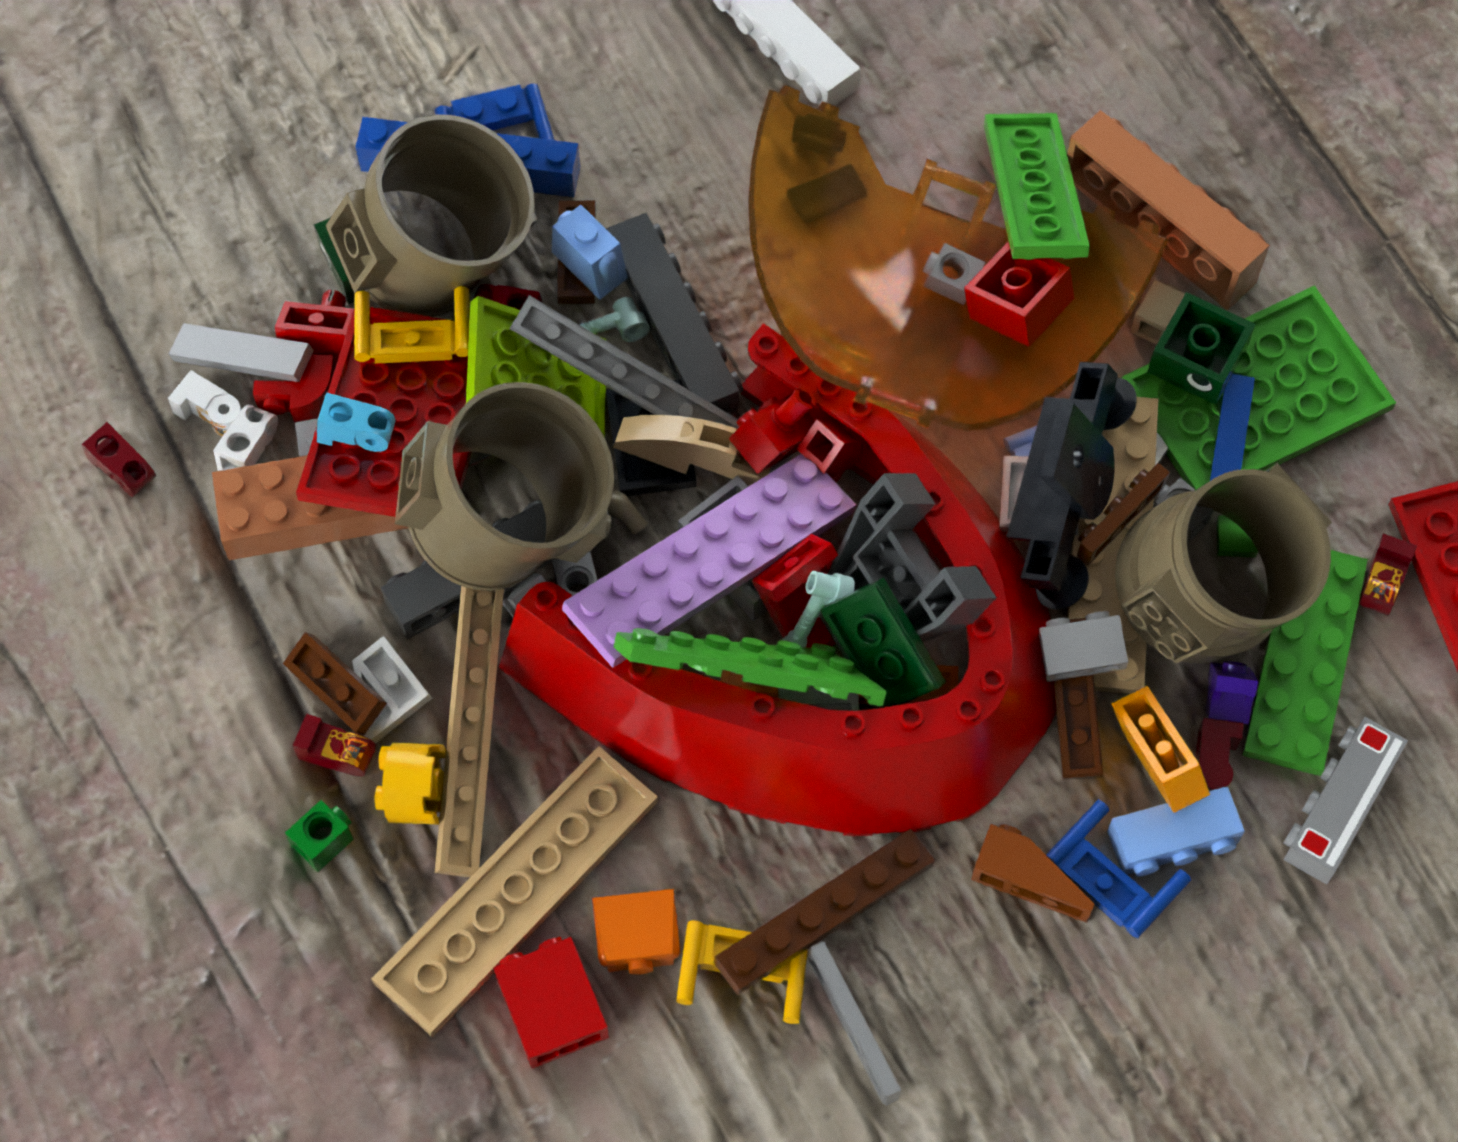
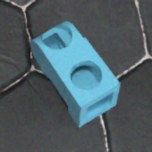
[317,393,396,452]

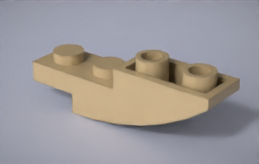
[613,415,771,485]

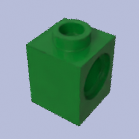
[285,800,354,872]

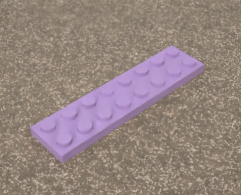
[562,454,856,668]

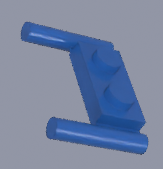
[434,83,554,140]
[1046,799,1191,938]

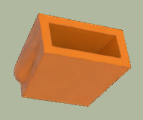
[592,889,681,975]

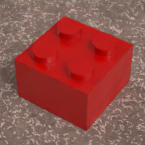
[964,241,1074,347]

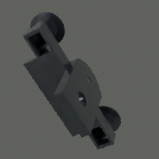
[1006,362,1137,610]

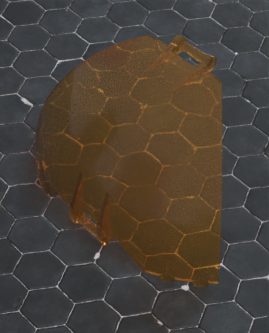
[748,85,1169,431]

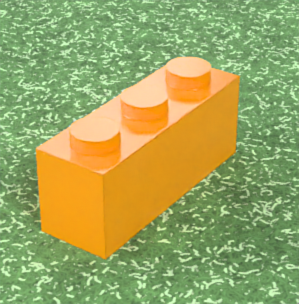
[1112,685,1210,813]

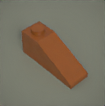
[971,824,1094,923]

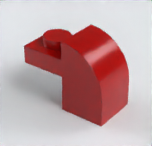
[253,355,336,424]
[797,417,862,483]

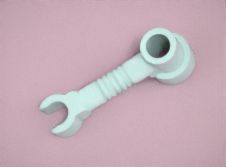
[579,297,650,342]
[783,571,854,647]

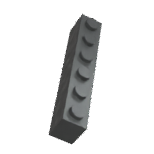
[606,212,743,413]
[381,500,611,640]

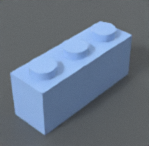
[1107,786,1245,877]

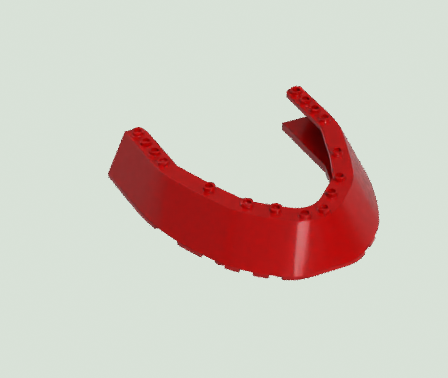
[499,323,1056,836]

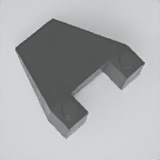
[819,473,996,660]

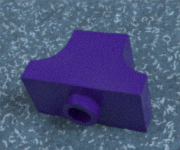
[1205,661,1258,724]

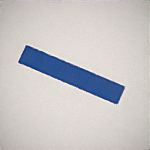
[1210,374,1255,481]

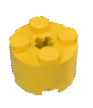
[375,743,446,825]

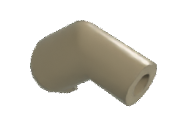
[607,489,648,535]

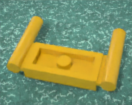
[354,286,470,364]
[676,920,808,1024]

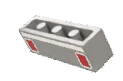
[1283,717,1408,884]

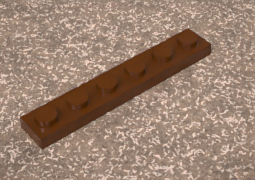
[713,829,935,995]

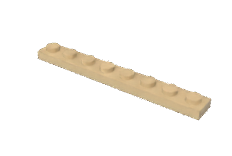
[435,586,504,878]

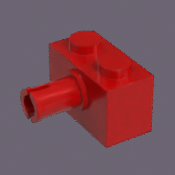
[274,290,354,365]
[728,387,816,474]

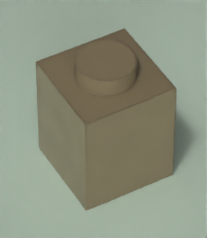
[1131,280,1185,345]

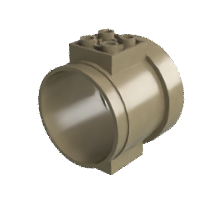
[326,114,537,317]
[395,382,614,591]
[1115,463,1332,664]

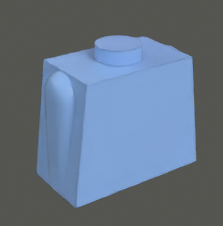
[551,205,628,300]

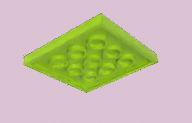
[466,296,607,438]

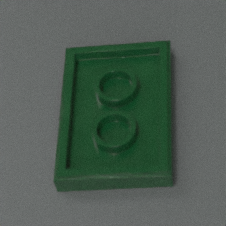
[820,577,946,708]

